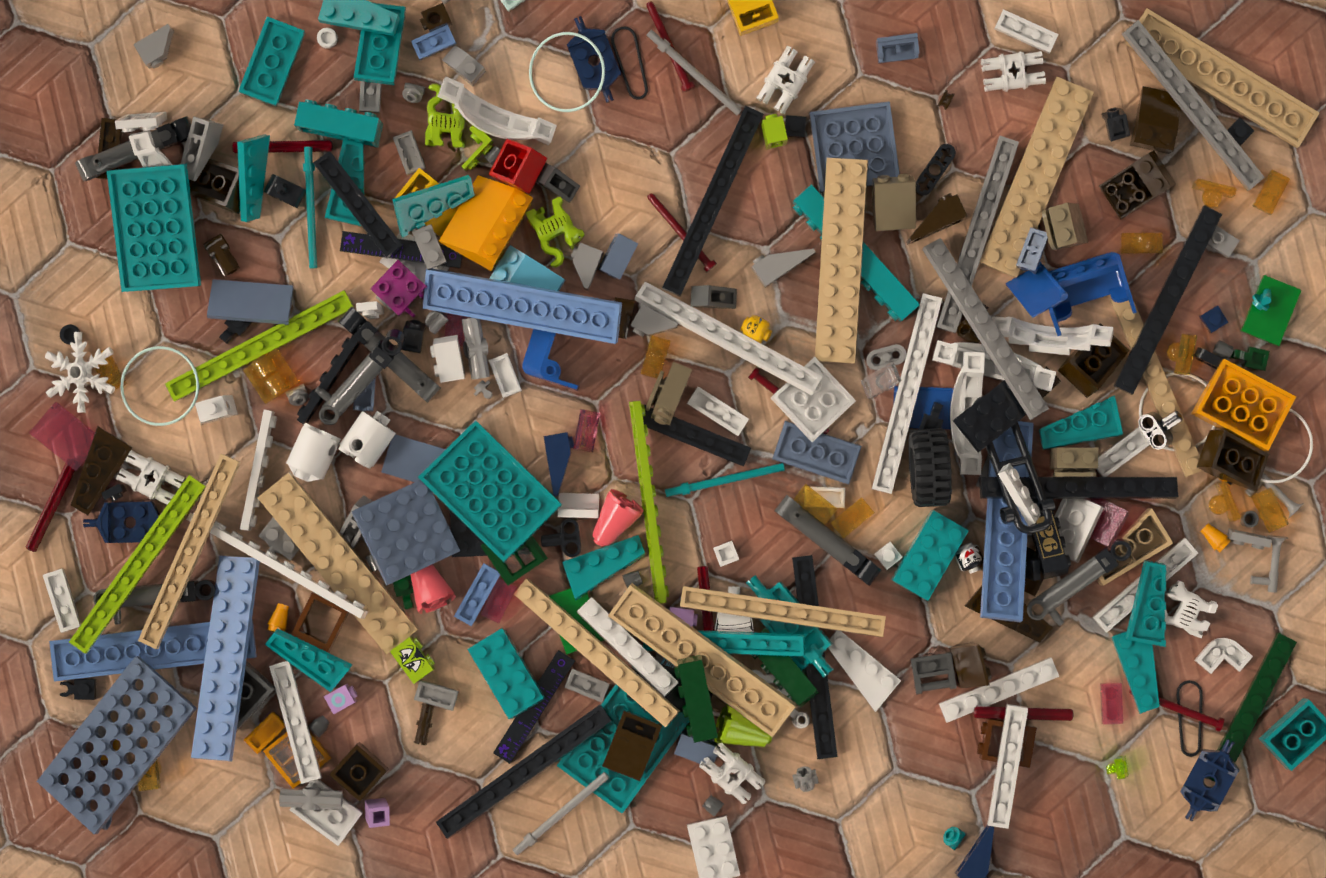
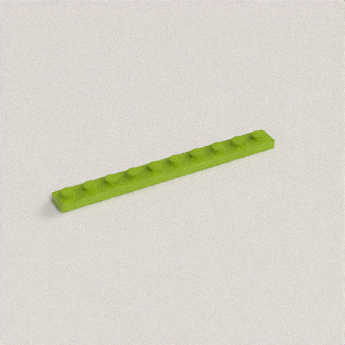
[165,290,355,402]
[629,401,669,603]
[69,475,206,654]

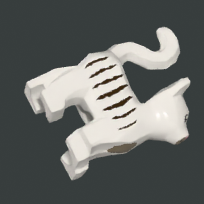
[1165,580,1218,638]

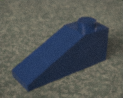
[543,432,575,497]
[955,824,994,878]

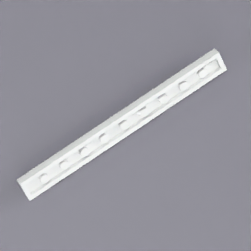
[635,282,822,395]
[872,293,942,494]
[186,512,368,619]

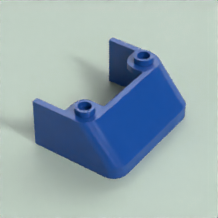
[1049,252,1137,336]
[522,329,579,391]

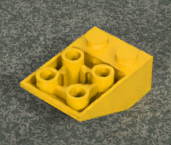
[727,0,779,36]
[395,168,460,237]

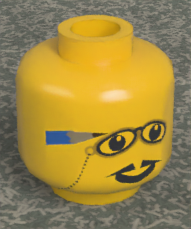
[740,315,772,343]

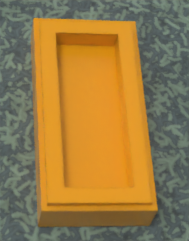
[244,711,286,754]

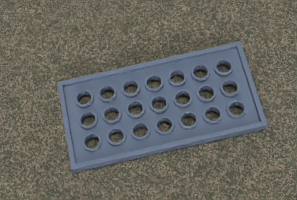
[36,656,197,835]

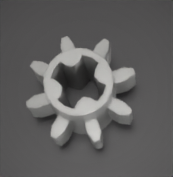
[792,766,819,792]

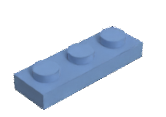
[454,563,500,626]

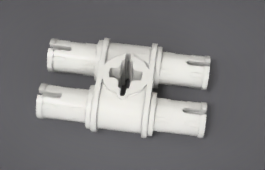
[756,46,815,115]
[981,51,1046,92]
[116,450,186,505]
[699,743,765,804]

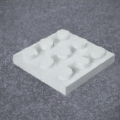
[771,357,856,442]

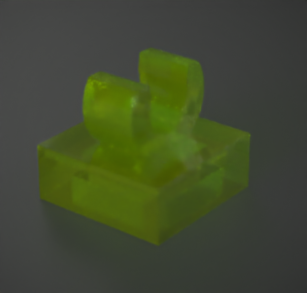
[1106,756,1129,780]

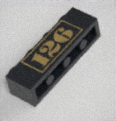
[1030,499,1071,579]

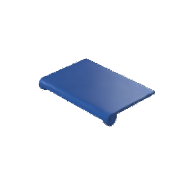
[1005,262,1068,318]
[893,386,954,430]

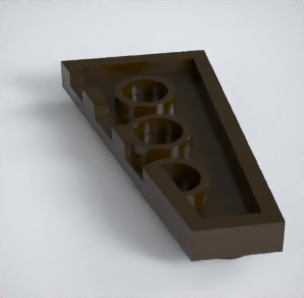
[70,425,132,516]
[964,585,1053,643]

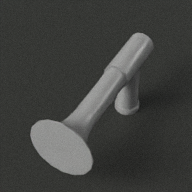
[1244,473,1304,518]
[1250,535,1288,593]

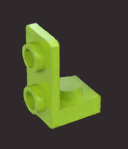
[461,125,493,171]

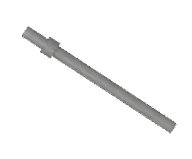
[646,29,742,115]
[513,772,609,855]

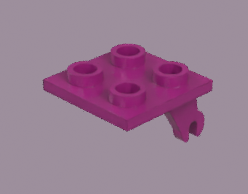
[370,260,427,318]

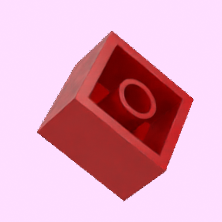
[488,139,547,194]

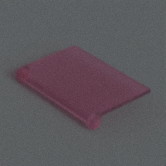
[29,402,95,471]

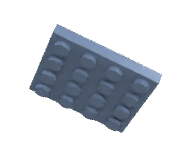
[809,102,900,193]
[352,478,460,586]

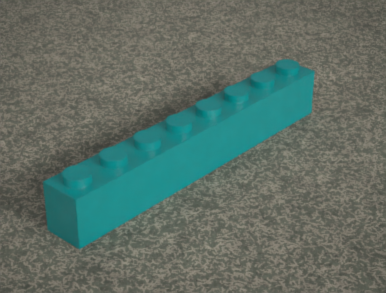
[792,184,920,322]

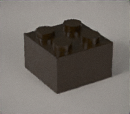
[329,742,389,802]

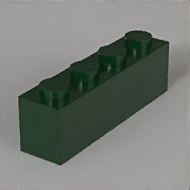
[751,628,819,708]
[674,655,718,743]

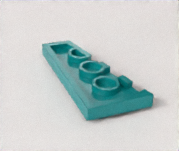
[318,0,400,36]
[237,134,270,222]
[324,139,364,227]
[392,175,475,238]
[1039,395,1123,450]
[1125,560,1166,647]
[265,628,353,692]
[1111,631,1160,714]

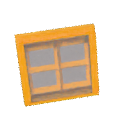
[263,730,331,789]

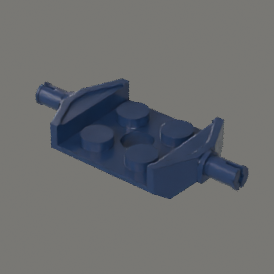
[567,16,621,103]
[83,502,160,543]
[1180,739,1239,821]

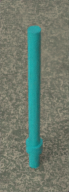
[303,147,317,269]
[665,463,785,497]

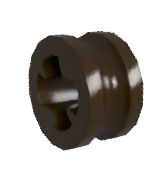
[937,90,955,110]

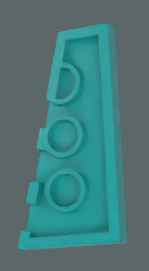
[562,535,646,600]

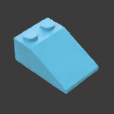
[489,245,565,291]

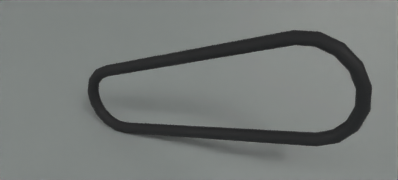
[611,26,648,100]
[1176,680,1203,757]

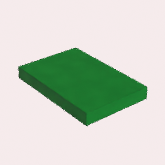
[1241,275,1302,346]
[549,588,605,655]

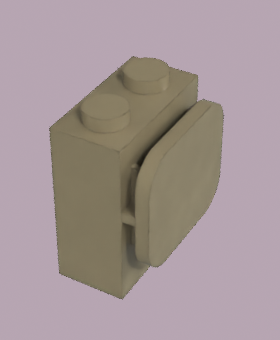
[872,174,916,231]
[1042,203,1088,250]
[645,362,692,425]
[1050,448,1098,477]

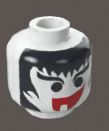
[955,542,984,574]

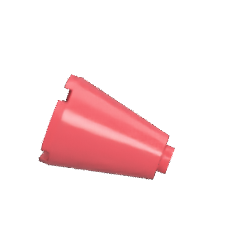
[592,489,644,547]
[411,564,456,614]

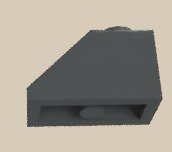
[536,163,580,203]
[691,285,737,309]

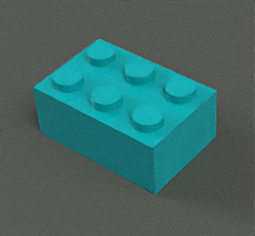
[1258,698,1326,771]

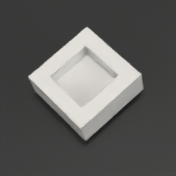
[713,541,739,567]
[874,541,903,570]

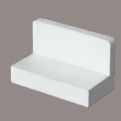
[558,493,599,518]

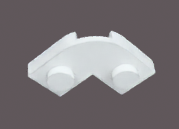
[1194,638,1253,674]

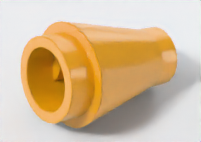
[1200,523,1231,553]
[267,603,289,632]

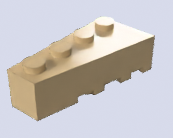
[1097,508,1173,586]

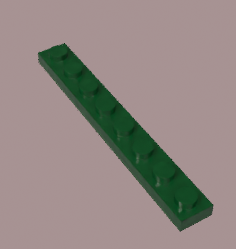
[1206,632,1297,782]

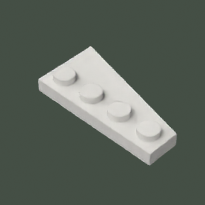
[828,630,901,712]

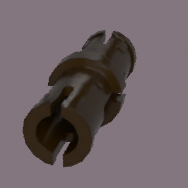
[414,703,435,745]

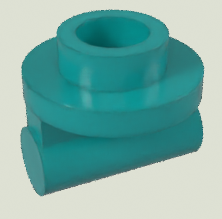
[1252,289,1271,311]
[943,827,966,850]

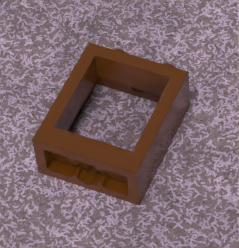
[291,592,349,653]
[977,719,1037,768]

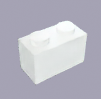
[430,335,465,383]

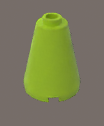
[714,704,772,747]

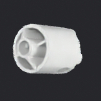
[338,411,396,469]
[286,423,341,482]

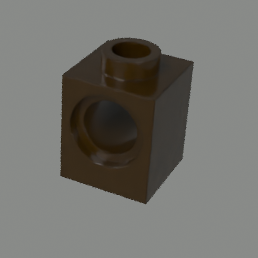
[420,3,453,32]

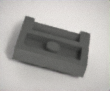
[910,652,956,695]

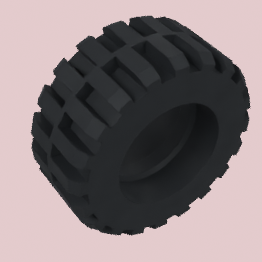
[908,428,952,507]

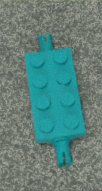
[746,575,834,678]

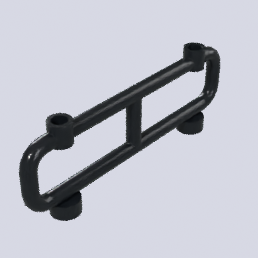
[973,396,1055,534]

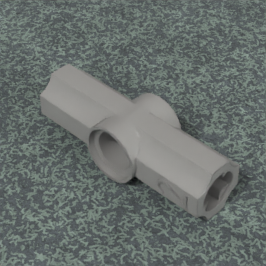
[462,318,490,380]
[279,788,343,810]

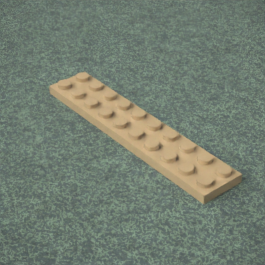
[1125,8,1319,148]
[979,77,1094,278]
[815,158,868,363]
[258,472,419,655]
[608,583,797,737]

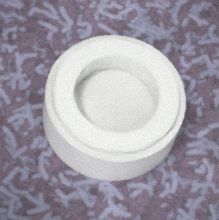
[317,28,338,49]

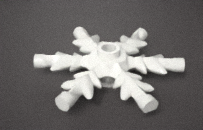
[45,332,115,413]

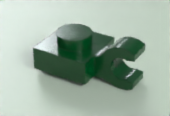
[1230,347,1270,371]
[393,575,414,609]

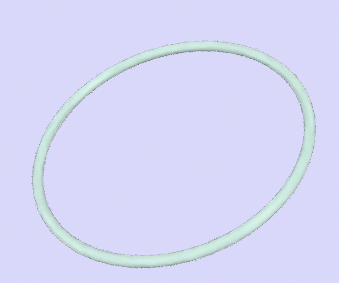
[529,32,605,112]
[120,346,199,426]

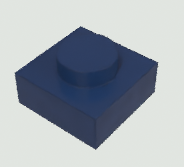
[1199,305,1229,333]

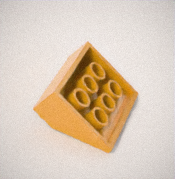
[439,175,533,271]
[1191,359,1296,451]

